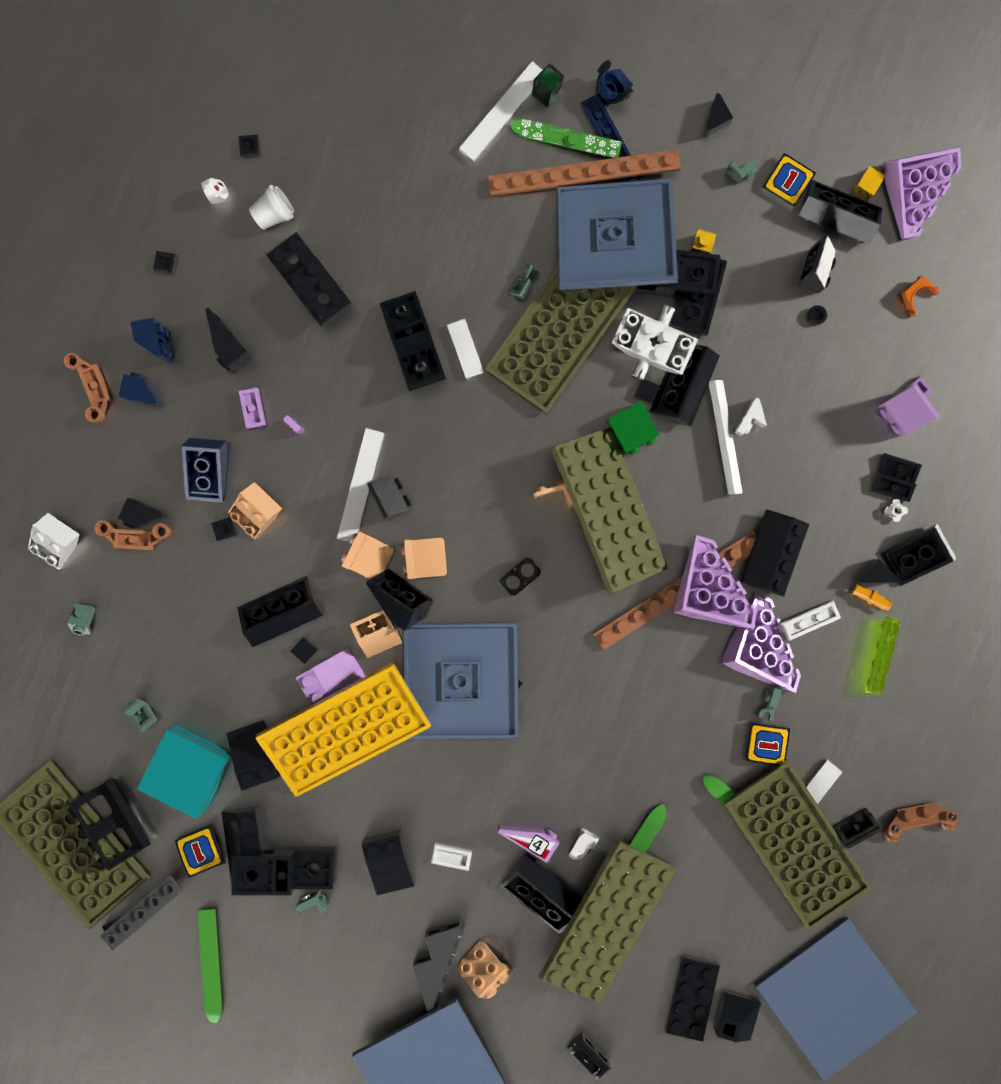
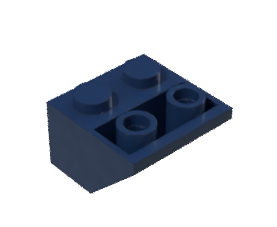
[130,318,173,363]

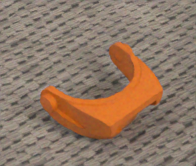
[902,276,940,316]

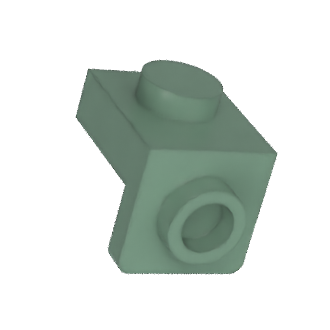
[727,157,760,183]
[68,603,95,635]
[123,699,157,732]
[295,891,328,915]

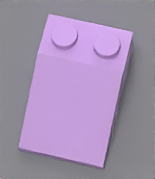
[878,384,940,437]
[295,648,366,705]

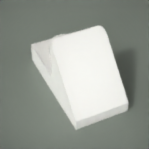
[733,397,767,436]

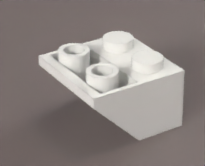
[28,513,80,570]

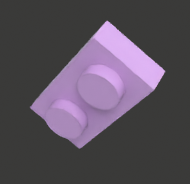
[238,387,266,429]

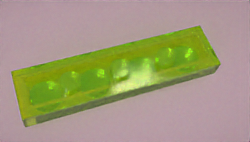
[867,617,901,695]

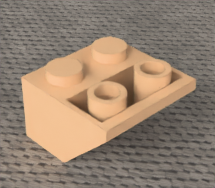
[227,482,282,540]
[350,610,403,658]

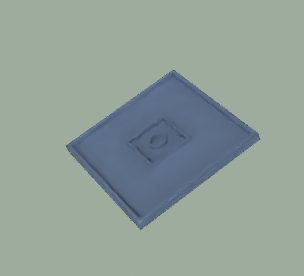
[557,179,678,290]
[403,622,519,739]
[755,917,917,1081]
[352,998,505,1084]

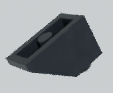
[118,498,168,529]

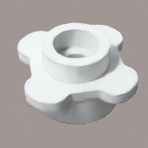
[885,499,908,522]

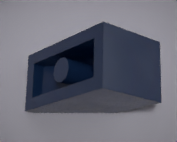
[119,372,162,407]

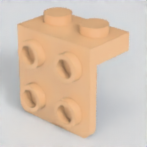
[533,480,573,508]
[341,531,394,579]
[401,538,447,579]
[456,941,514,999]

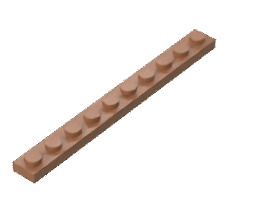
[488,149,681,197]
[593,530,757,650]

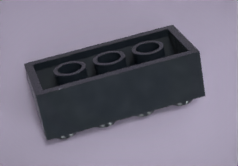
[799,180,882,244]
[650,344,720,426]
[740,509,809,597]
[237,576,323,647]
[221,806,267,885]
[500,855,582,934]

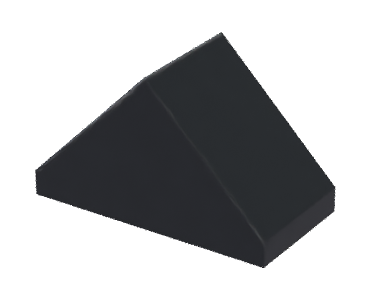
[703,93,733,137]
[854,559,899,583]

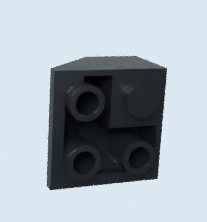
[713,991,761,1042]

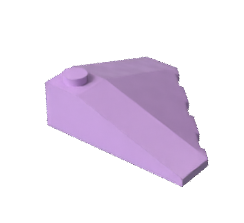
[883,148,961,239]
[674,535,757,630]
[722,592,801,693]

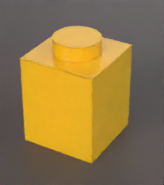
[852,166,886,201]
[690,229,716,254]

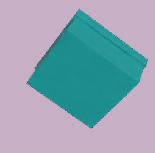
[137,724,232,819]

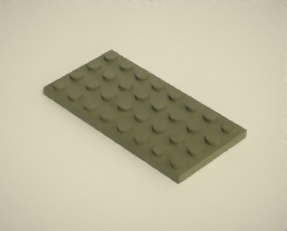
[485,265,637,413]
[551,427,668,594]
[723,760,872,931]
[0,761,150,930]
[539,839,677,1003]

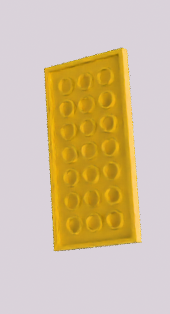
[255,662,431,797]

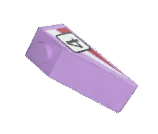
[498,825,559,863]

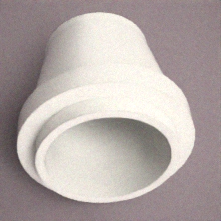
[249,185,294,230]

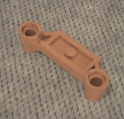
[64,353,112,423]
[94,520,171,550]
[884,802,958,843]

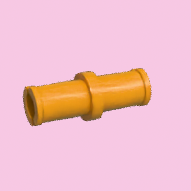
[851,583,892,612]

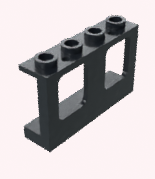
[67,778,151,871]

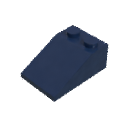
[181,438,227,502]

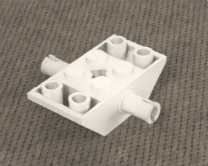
[612,305,698,380]

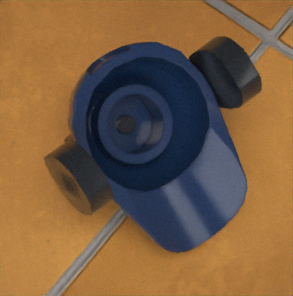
[596,60,634,105]

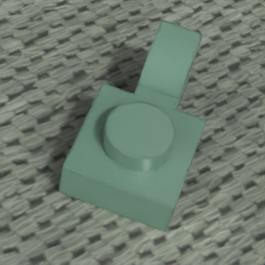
[508,264,540,299]
[757,686,782,721]

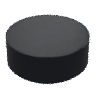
[807,305,827,326]

